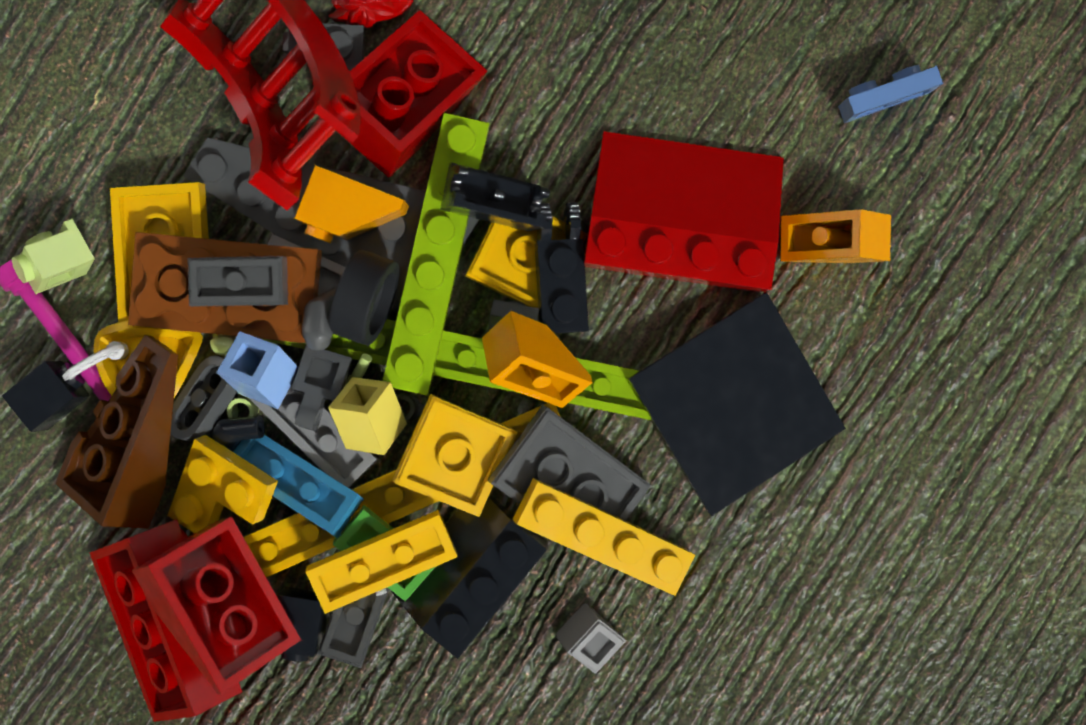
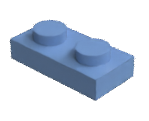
[838,65,943,123]

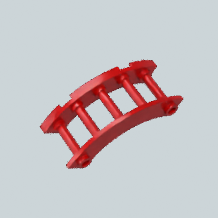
[160,0,361,211]

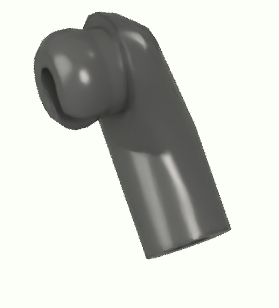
[302,285,338,351]

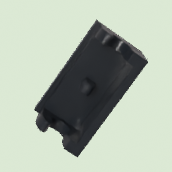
[440,163,550,231]

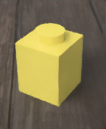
[328,377,407,455]

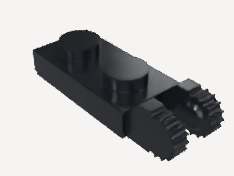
[534,202,589,334]

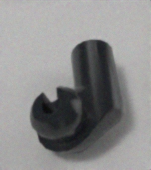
[209,415,265,452]

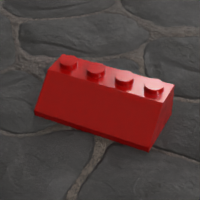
[89,519,243,722]

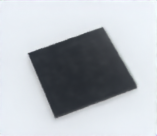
[628,292,846,516]

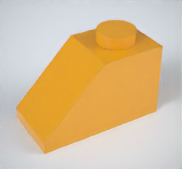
[294,165,409,244]
[780,209,891,263]
[482,311,593,408]

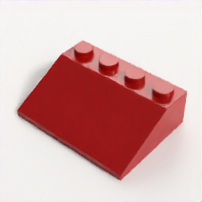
[584,131,784,293]

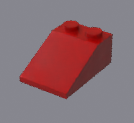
[336,10,487,178]
[132,516,301,694]

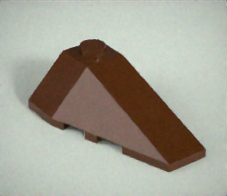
[55,335,178,529]

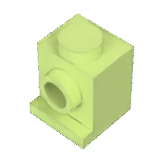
[12,219,95,295]

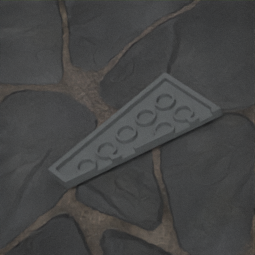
[183,137,481,312]

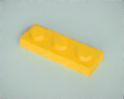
[305,510,458,614]

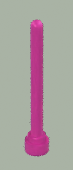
[0,260,111,401]

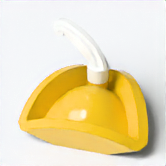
[62,321,203,398]

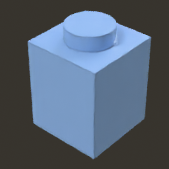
[216,331,299,409]

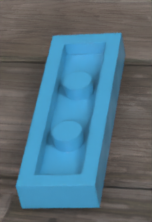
[234,435,364,538]

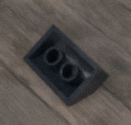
[391,494,548,659]

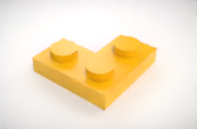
[167,435,278,533]

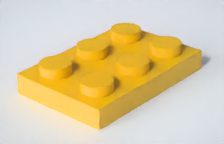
[110,182,209,323]

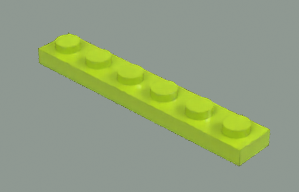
[383,113,490,396]

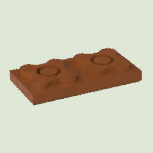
[128,232,322,343]

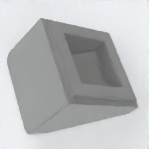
[556,603,626,674]

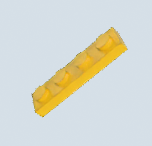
[512,478,695,596]

